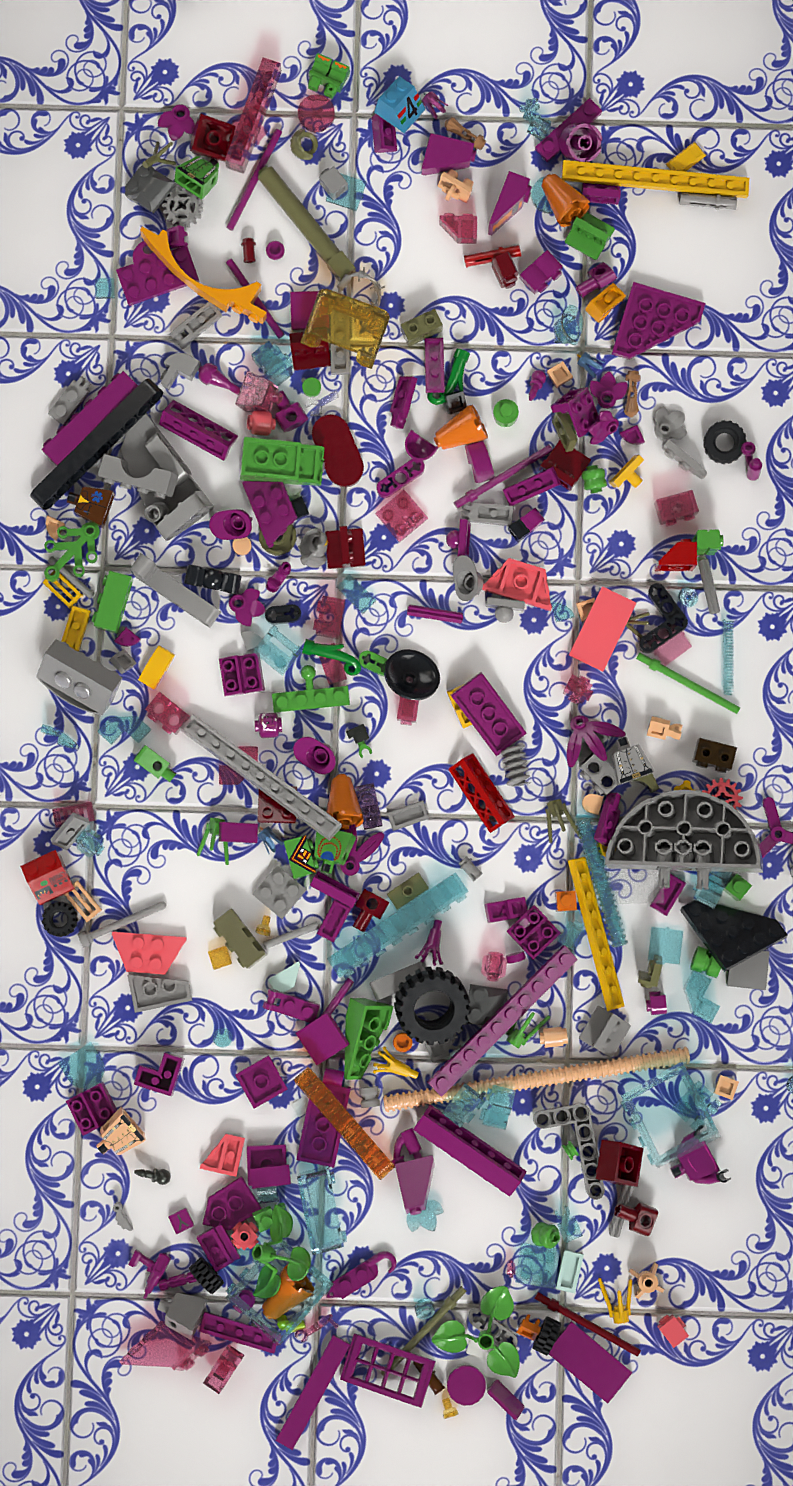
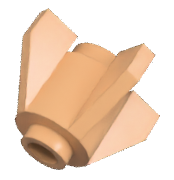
[628,1262,665,1299]

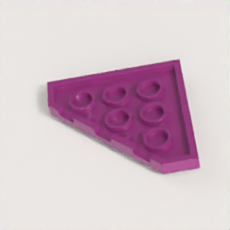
[612,282,706,360]

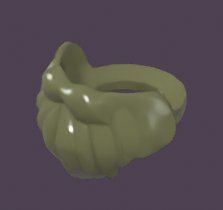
[290,129,318,160]

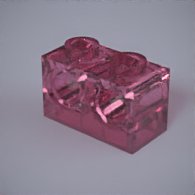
[145,692,190,735]

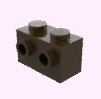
[692,738,737,773]

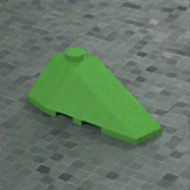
[344,998,394,1080]

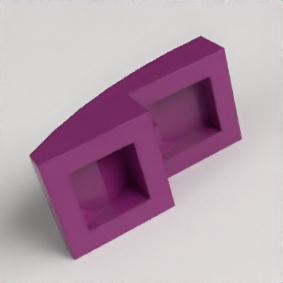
[484,897,528,923]

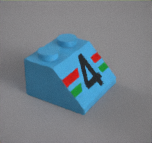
[374,76,425,133]

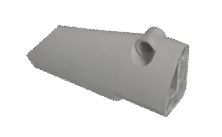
[120,413,214,541]

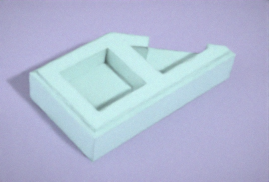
[268,961,300,993]

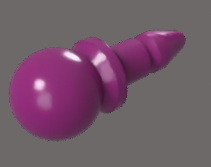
[529,370,546,401]

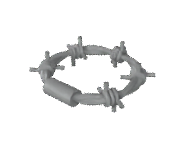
[333,267,385,323]

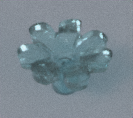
[519,98,540,123]

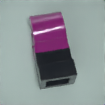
[508,508,545,543]

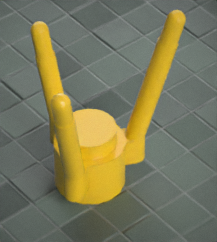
[598,1278,632,1324]

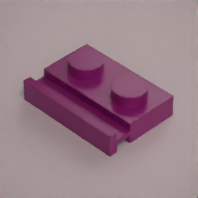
[197,1223,241,1272]

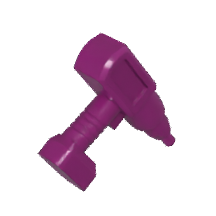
[128,1249,172,1299]

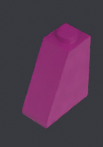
[421,133,477,176]
[395,1155,435,1215]

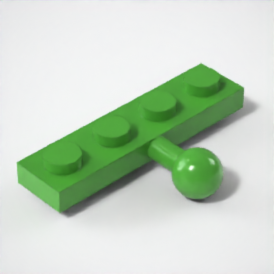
[272,665,350,713]

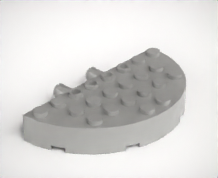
[605,790,763,890]

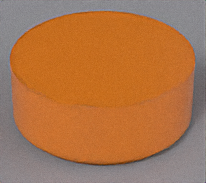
[393,1033,413,1052]

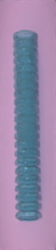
[575,818,628,948]

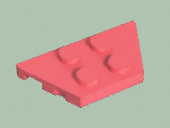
[482,558,552,612]
[112,932,187,975]

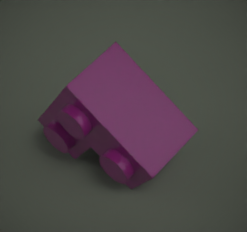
[134,1052,185,1096]

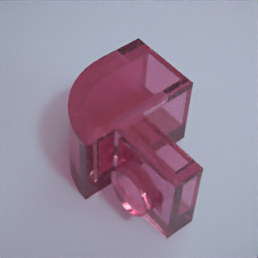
[203,1344,244,1394]

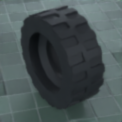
[703,420,747,464]

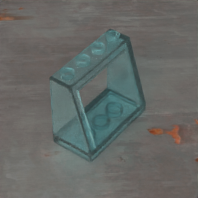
[620,1062,721,1168]
[225,1239,334,1346]

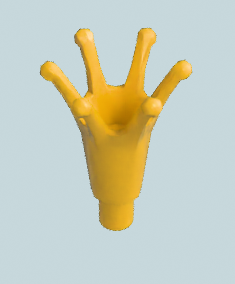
[373,1046,419,1079]

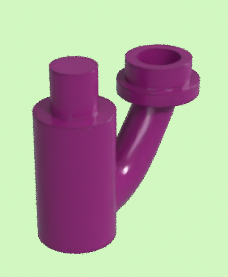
[741,442,762,481]
[391,1128,422,1166]

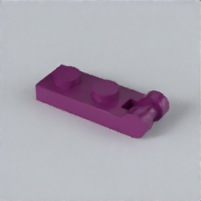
[262,989,320,1023]

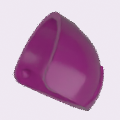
[405,430,439,461]

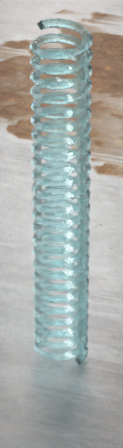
[723,619,734,695]

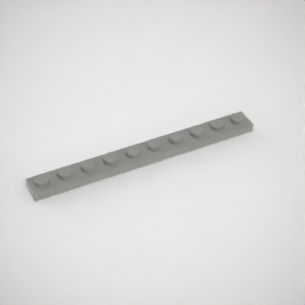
[181,715,342,841]

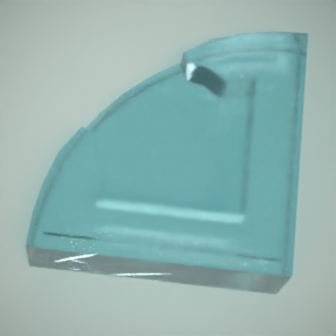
[551,603,575,622]

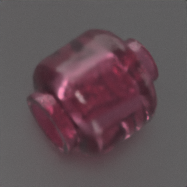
[481,952,507,982]

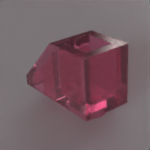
[439,213,477,244]

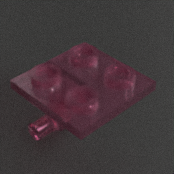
[375,490,428,543]

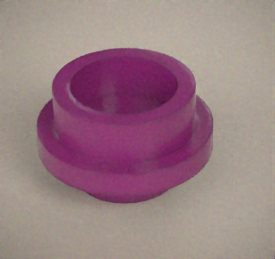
[266,241,285,260]

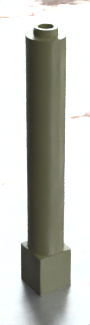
[258,166,356,282]

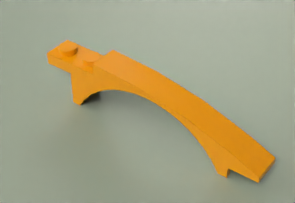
[140,226,267,324]

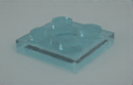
[515,1242,560,1289]

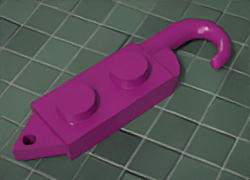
[326,1251,397,1299]

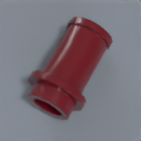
[241,238,256,263]

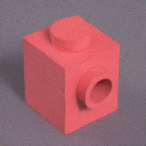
[657,1314,689,1348]

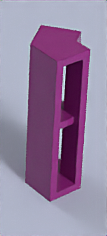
[310,871,360,909]

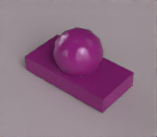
[446,519,471,557]

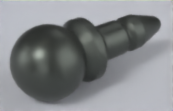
[134,1169,171,1185]

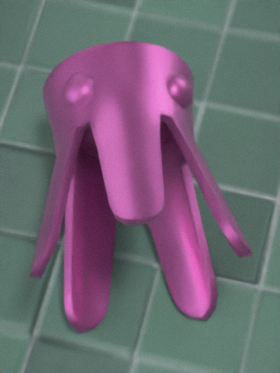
[422,91,448,120]

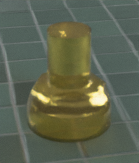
[255,915,271,936]
[442,1398,459,1419]

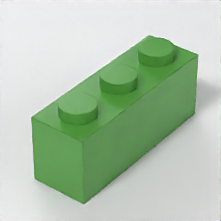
[92,571,133,634]

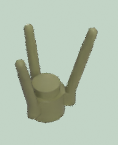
[545,799,582,843]

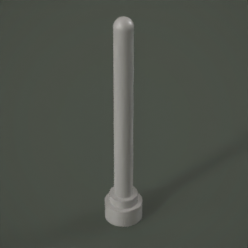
[78,902,166,948]

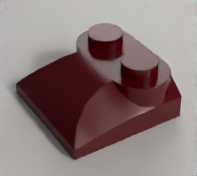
[190,114,236,162]

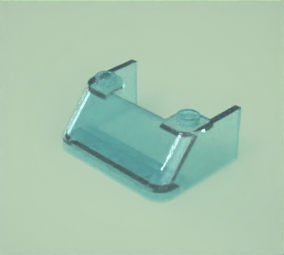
[297,1167,347,1255]

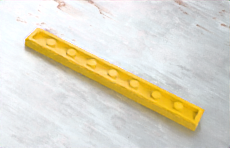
[568,857,625,1011]

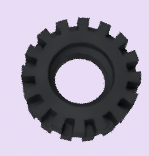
[42,902,78,937]
[189,1257,224,1294]
[532,1316,562,1356]

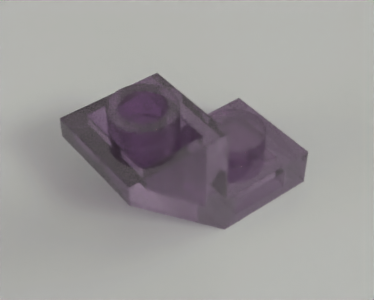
[355,783,383,830]

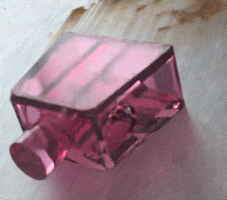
[235,371,283,412]

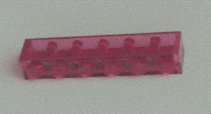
[225,57,282,174]

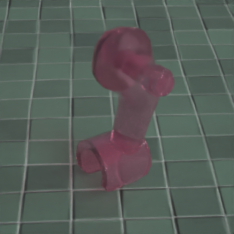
[295,1314,339,1343]

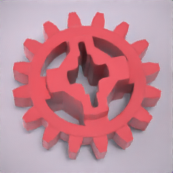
[702,778,743,810]

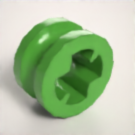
[562,1140,579,1160]

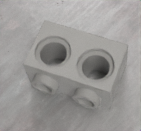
[579,754,617,796]

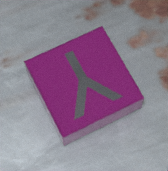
[168,1208,194,1235]

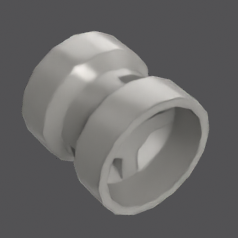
[359,1086,380,1108]

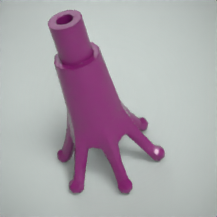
[415,920,443,966]

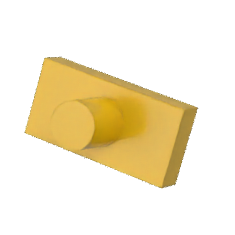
[608,455,644,488]

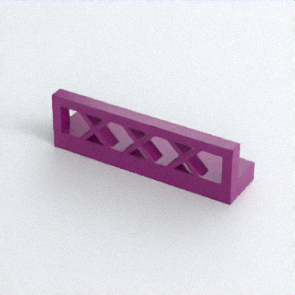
[158,400,238,461]

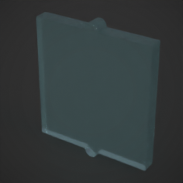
[326,173,367,211]
[647,927,683,965]

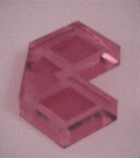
[219,746,258,785]

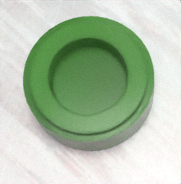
[302,377,321,397]

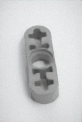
[468,1307,518,1347]

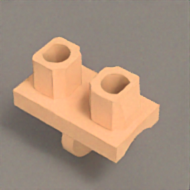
[438,169,474,203]

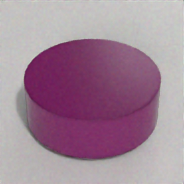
[506,951,526,964]

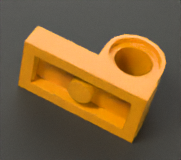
[585,283,626,323]

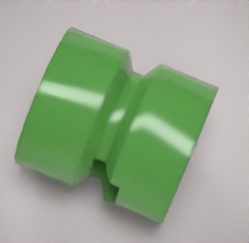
[690,946,721,978]

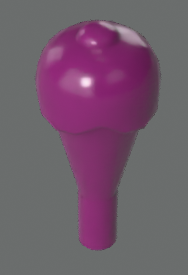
[198,363,243,396]

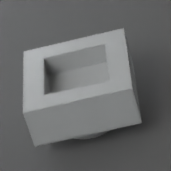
[109,649,136,674]

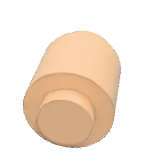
[539,1027,568,1048]

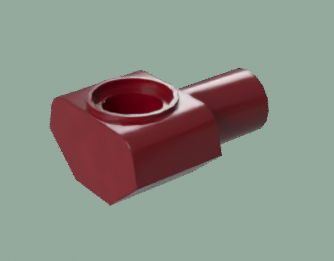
[353,889,389,932]
[614,1202,658,1236]

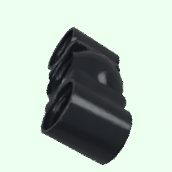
[184,564,242,594]

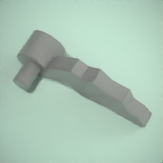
[113,1202,133,1231]

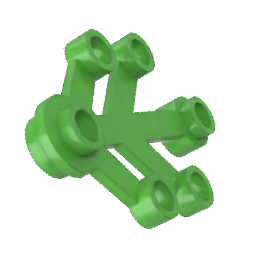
[44,522,100,582]

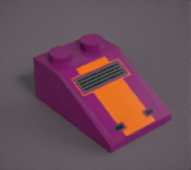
[488,171,532,236]

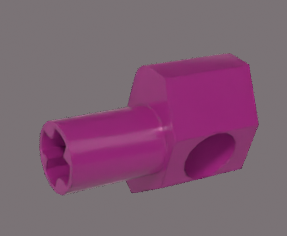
[576,262,617,298]
[273,390,308,433]

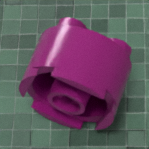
[558,123,602,162]

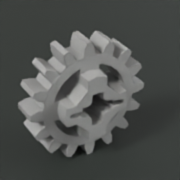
[162,187,203,228]

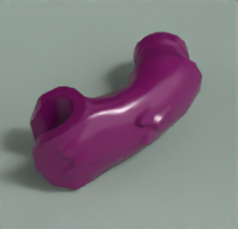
[266,562,291,593]

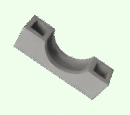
[97,454,179,499]

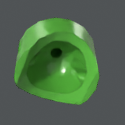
[493,399,519,427]

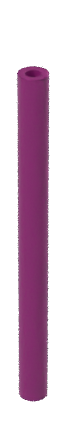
[226,259,285,339]

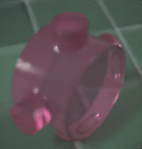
[507,1260,515,1278]

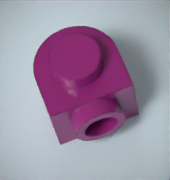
[646,991,667,1015]
[231,1288,256,1314]

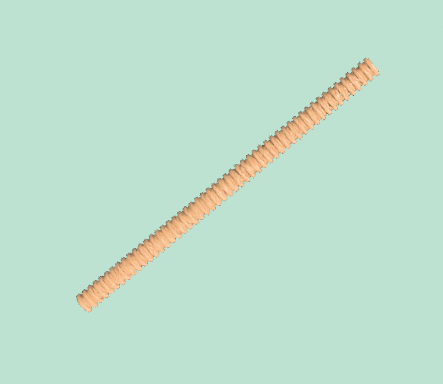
[383,1047,690,1112]

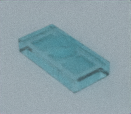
[336,574,376,614]

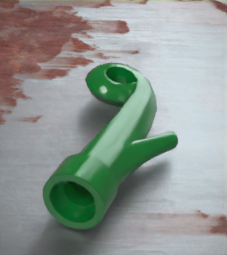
[427,348,470,405]
[302,639,361,676]

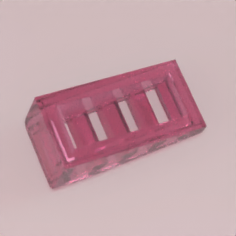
[52,802,95,828]

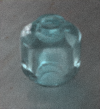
[75,829,105,858]

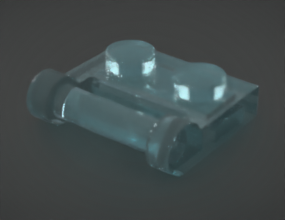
[252,625,303,676]

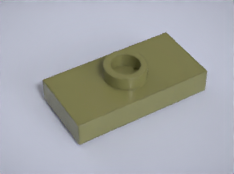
[387,872,429,910]

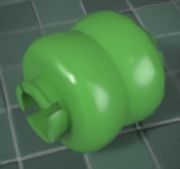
[582,465,607,494]
[531,1222,560,1249]

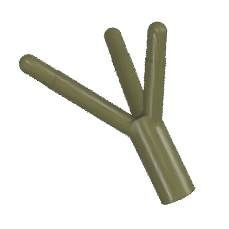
[142,141,176,168]
[626,612,650,639]

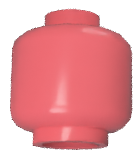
[247,411,276,436]

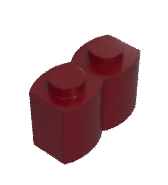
[492,252,519,289]

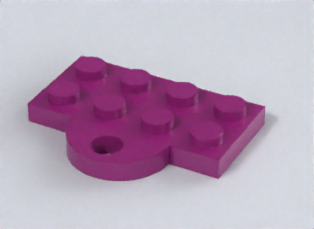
[116,241,200,306]

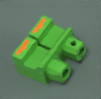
[308,53,350,99]

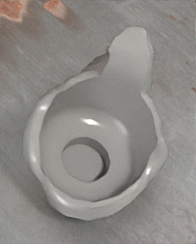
[298,528,328,568]

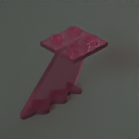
[119,1321,212,1371]

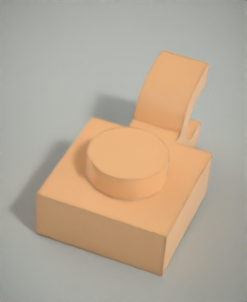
[647,716,683,740]

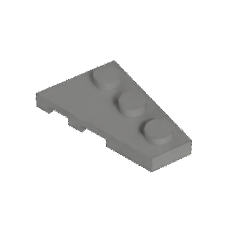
[127,975,193,1013]

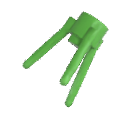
[196,818,229,865]
[506,1012,550,1048]

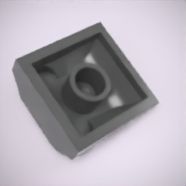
[125,165,176,214]
[467,984,508,1025]

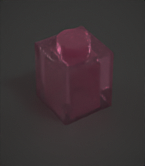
[397,696,419,726]

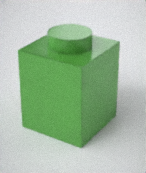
[722,873,752,901]

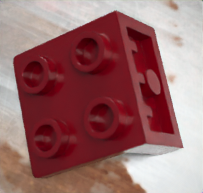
[539,440,591,491]

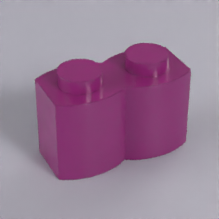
[519,250,563,295]

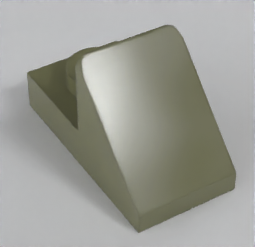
[552,412,578,452]

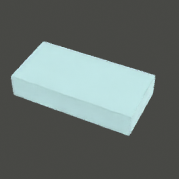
[556,1249,584,1294]

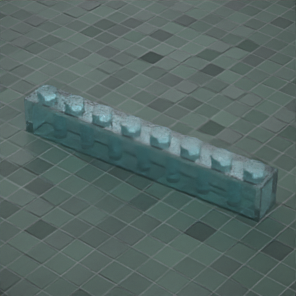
[327,873,469,979]

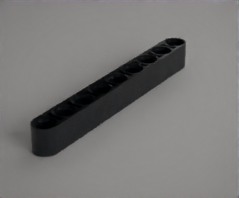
[30,378,163,510]

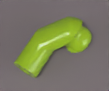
[277,1315,306,1333]

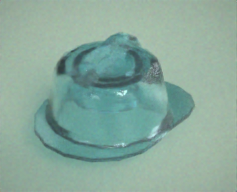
[553,305,584,345]

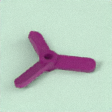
[759,797,793,859]

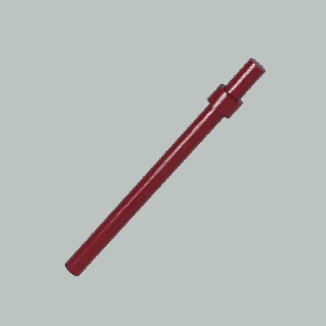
[534,1292,641,1357]

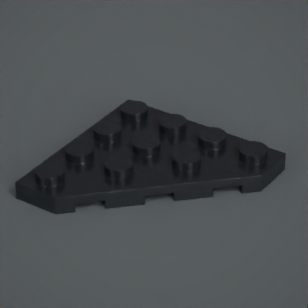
[680,899,788,972]

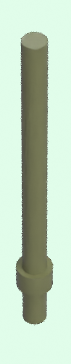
[380,1286,467,1376]

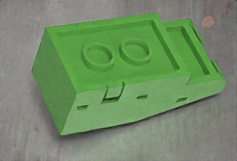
[240,437,325,486]

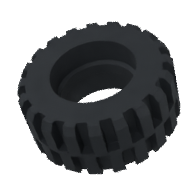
[394,966,471,1045]

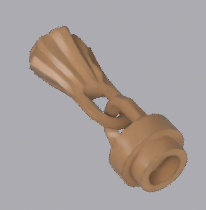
[445,117,486,150]
[624,371,641,418]

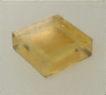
[208,946,232,970]

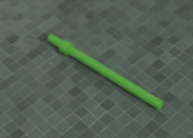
[636,652,740,714]

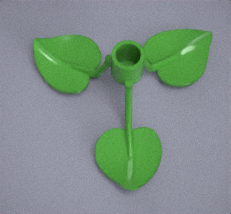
[252,1204,311,1298]
[432,1286,520,1378]

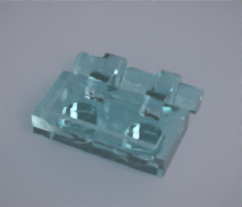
[672,1080,722,1131]

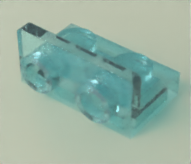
[442,1083,486,1128]

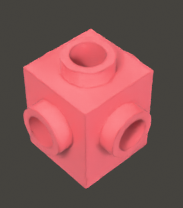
[231,1220,260,1250]

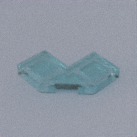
[97,716,152,745]

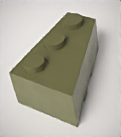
[213,908,268,969]

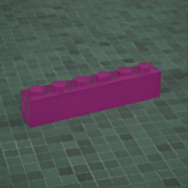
[41,371,138,466]
[413,1104,527,1197]

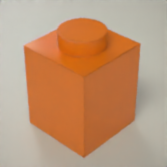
[555,891,577,912]

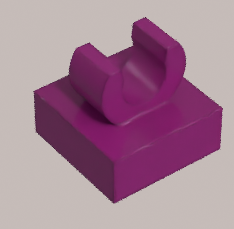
[166,225,188,249]

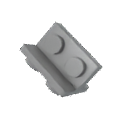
[579,1006,631,1058]

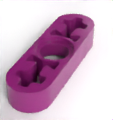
[377,459,425,498]

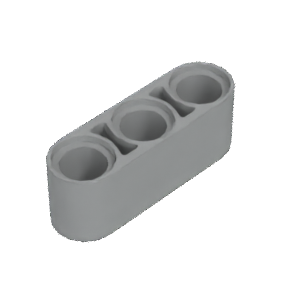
[369,961,425,1001]

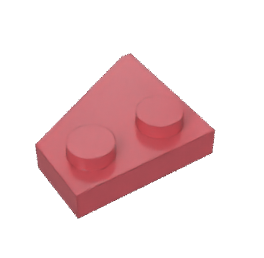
[200,1134,245,1177]

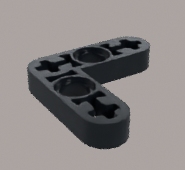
[639,583,688,654]

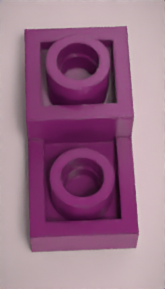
[465,441,495,483]

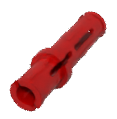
[464,245,521,268]

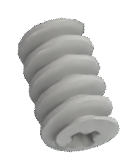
[501,745,531,787]

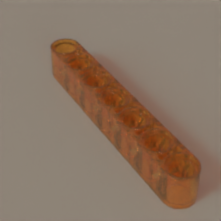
[293,1067,395,1180]

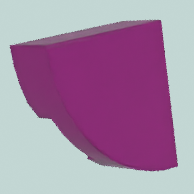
[619,425,645,445]
[114,627,141,647]

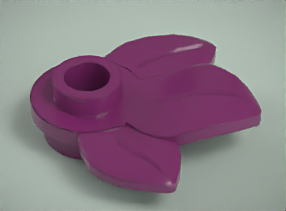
[158,104,195,141]
[590,371,628,409]
[587,410,619,445]
[229,588,266,626]

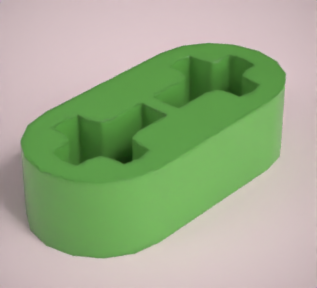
[359,651,388,677]

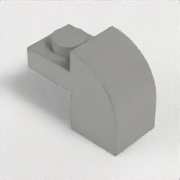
[160,353,201,390]

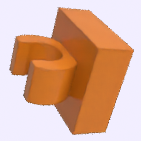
[516,1314,541,1341]

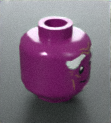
[254,713,282,738]

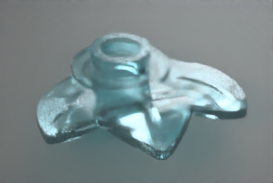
[406,1200,444,1232]

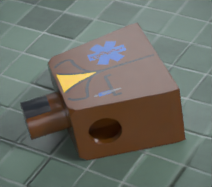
[67,487,115,529]

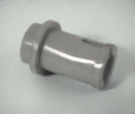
[459,857,483,882]

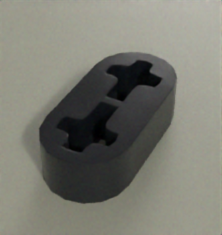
[265,604,301,625]

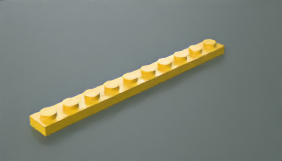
[561,160,750,198]

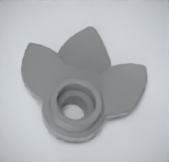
[654,406,687,440]

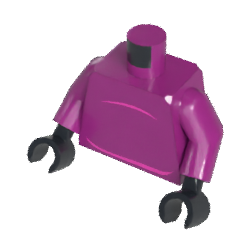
[670,1125,731,1184]

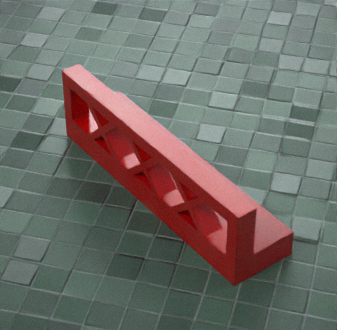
[448,753,515,833]

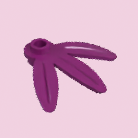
[567,715,626,767]
[340,824,384,876]

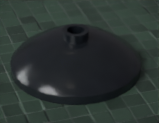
[384,649,440,700]

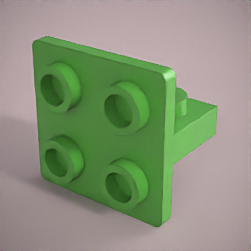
[565,212,615,260]

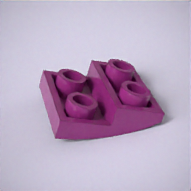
[219,653,265,696]
[506,905,561,960]
[296,1012,349,1065]
[66,1082,117,1136]

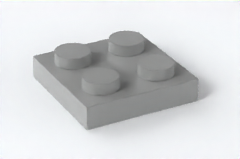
[252,865,307,919]

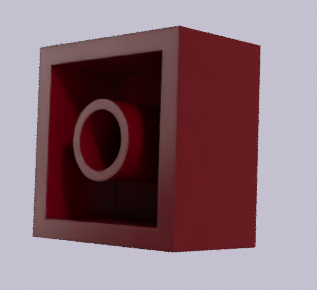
[596,1140,644,1187]

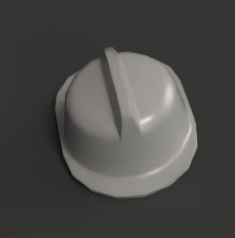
[453,555,484,601]

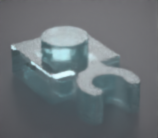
[554,1206,583,1243]

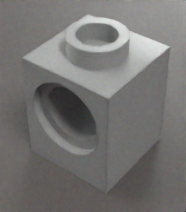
[319,166,348,201]

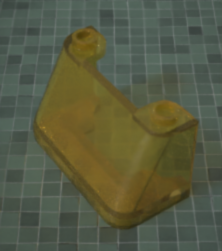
[300,289,390,369]

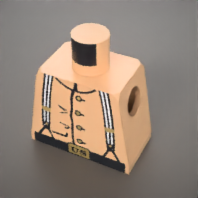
[96,1106,146,1155]

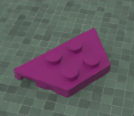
[242,481,297,548]

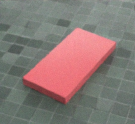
[569,586,637,672]

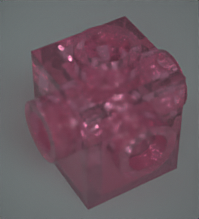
[563,674,594,705]

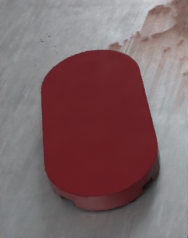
[312,414,364,487]

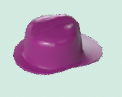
[209,509,253,540]
[293,737,336,775]

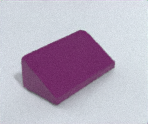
[372,114,397,153]
[487,1379,524,1420]

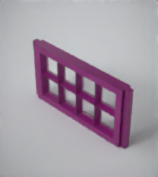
[340,1333,436,1408]

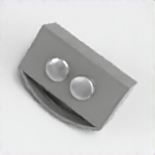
[36,639,123,715]

